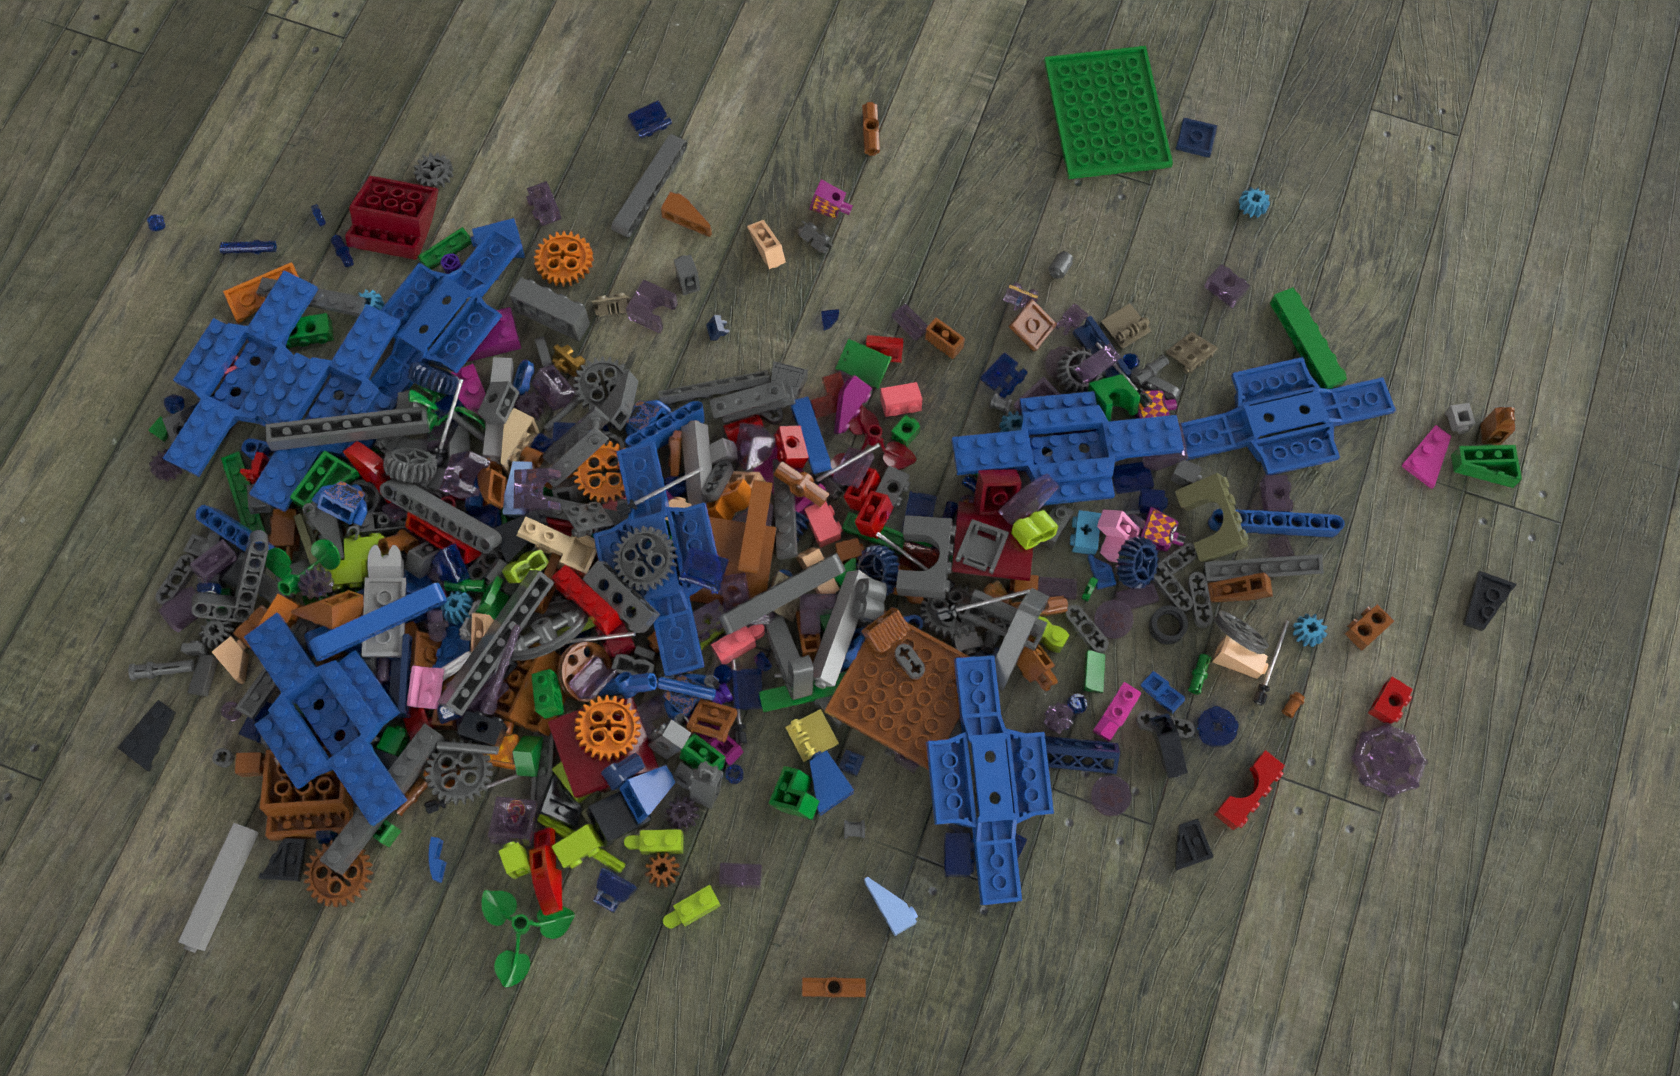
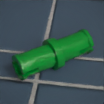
[444,578,486,593]
[1188,654,1212,695]

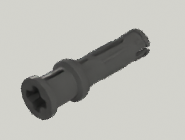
[128,659,194,681]

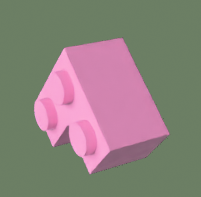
[1097,510,1141,563]

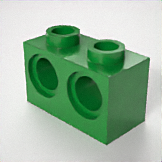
[531,669,564,719]

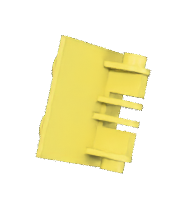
[785,709,839,762]

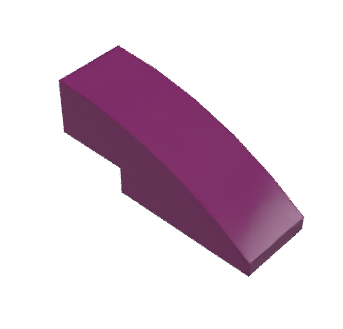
[684,715,744,766]

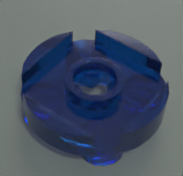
[1197,706,1239,747]

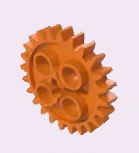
[534,231,594,287]
[573,441,625,504]
[574,695,641,761]

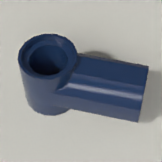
[601,752,645,790]

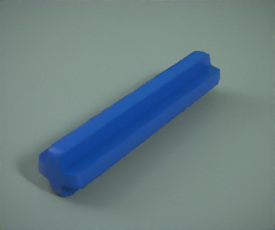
[657,677,716,700]

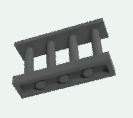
[710,379,796,424]
[541,406,609,488]

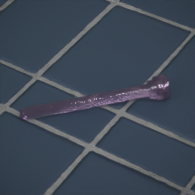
[479,625,521,715]

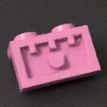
[407,666,444,709]

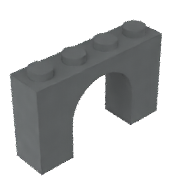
[896,515,956,599]

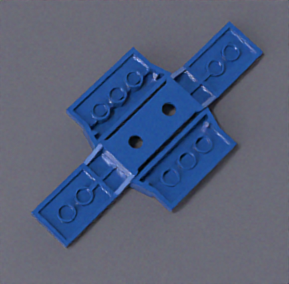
[370,227,523,400]
[163,271,318,477]
[249,304,401,513]
[1178,357,1396,477]
[951,391,1184,506]
[593,441,723,677]
[244,613,407,826]
[926,656,1054,905]

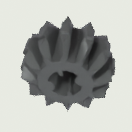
[199,619,235,649]

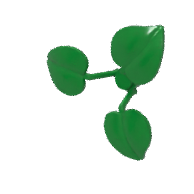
[408,385,486,432]
[265,539,341,605]
[481,890,575,988]

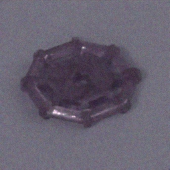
[1351,723,1428,798]

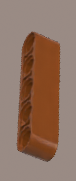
[738,479,773,574]

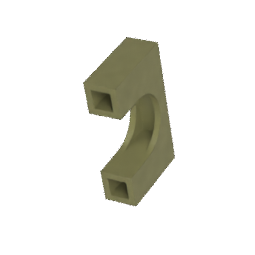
[1175,473,1248,562]

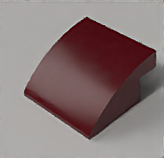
[345,175,438,260]
[951,501,1035,581]
[548,697,659,799]

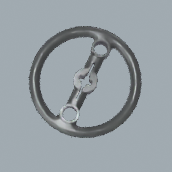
[504,602,589,661]

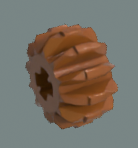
[645,852,680,888]

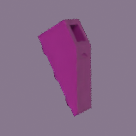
[834,375,872,434]

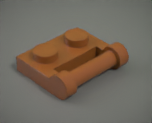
[686,699,738,742]

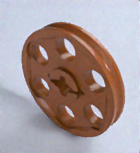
[557,642,613,702]

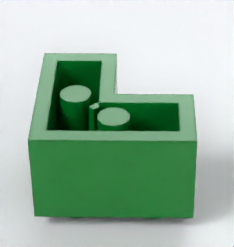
[768,766,820,820]

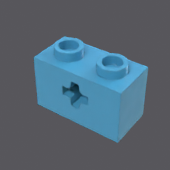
[1069,510,1102,555]

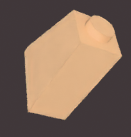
[796,547,840,600]
[1212,634,1268,679]

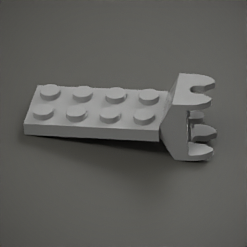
[362,545,406,657]

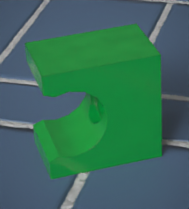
[1088,374,1140,422]

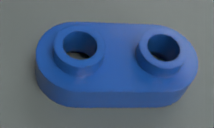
[513,360,535,396]

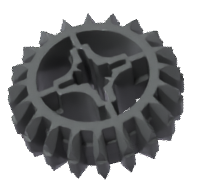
[1056,347,1106,394]
[383,447,437,484]

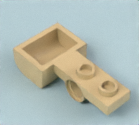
[516,517,597,578]

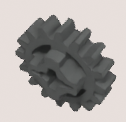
[414,153,454,188]

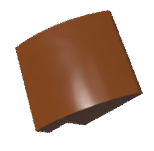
[689,517,776,608]
[471,642,575,736]
[260,746,353,841]

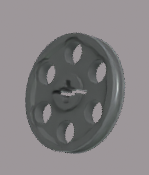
[1214,611,1269,654]

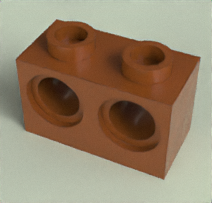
[1345,604,1394,651]

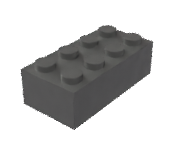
[510,277,590,341]

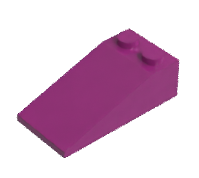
[466,307,522,362]

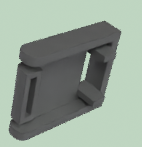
[956,519,1009,574]

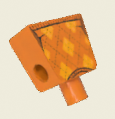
[484,721,521,770]

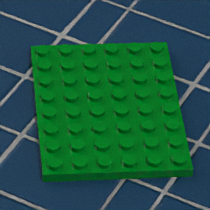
[1044,46,1173,179]

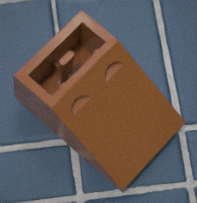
[291,590,364,630]

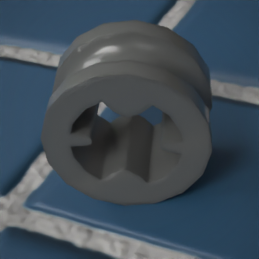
[212,748,234,768]

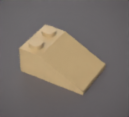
[501,408,540,478]

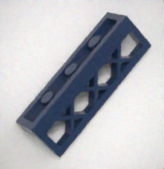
[1073,316,1132,379]
[389,634,412,718]
[1045,736,1120,774]

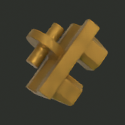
[552,344,585,378]

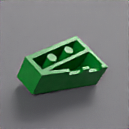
[1451,445,1522,488]
[290,450,360,512]

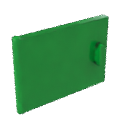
[835,338,892,389]

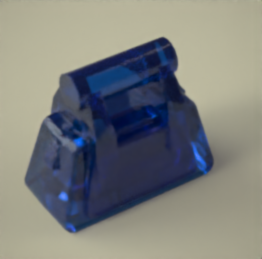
[432,544,470,584]
[593,868,638,913]

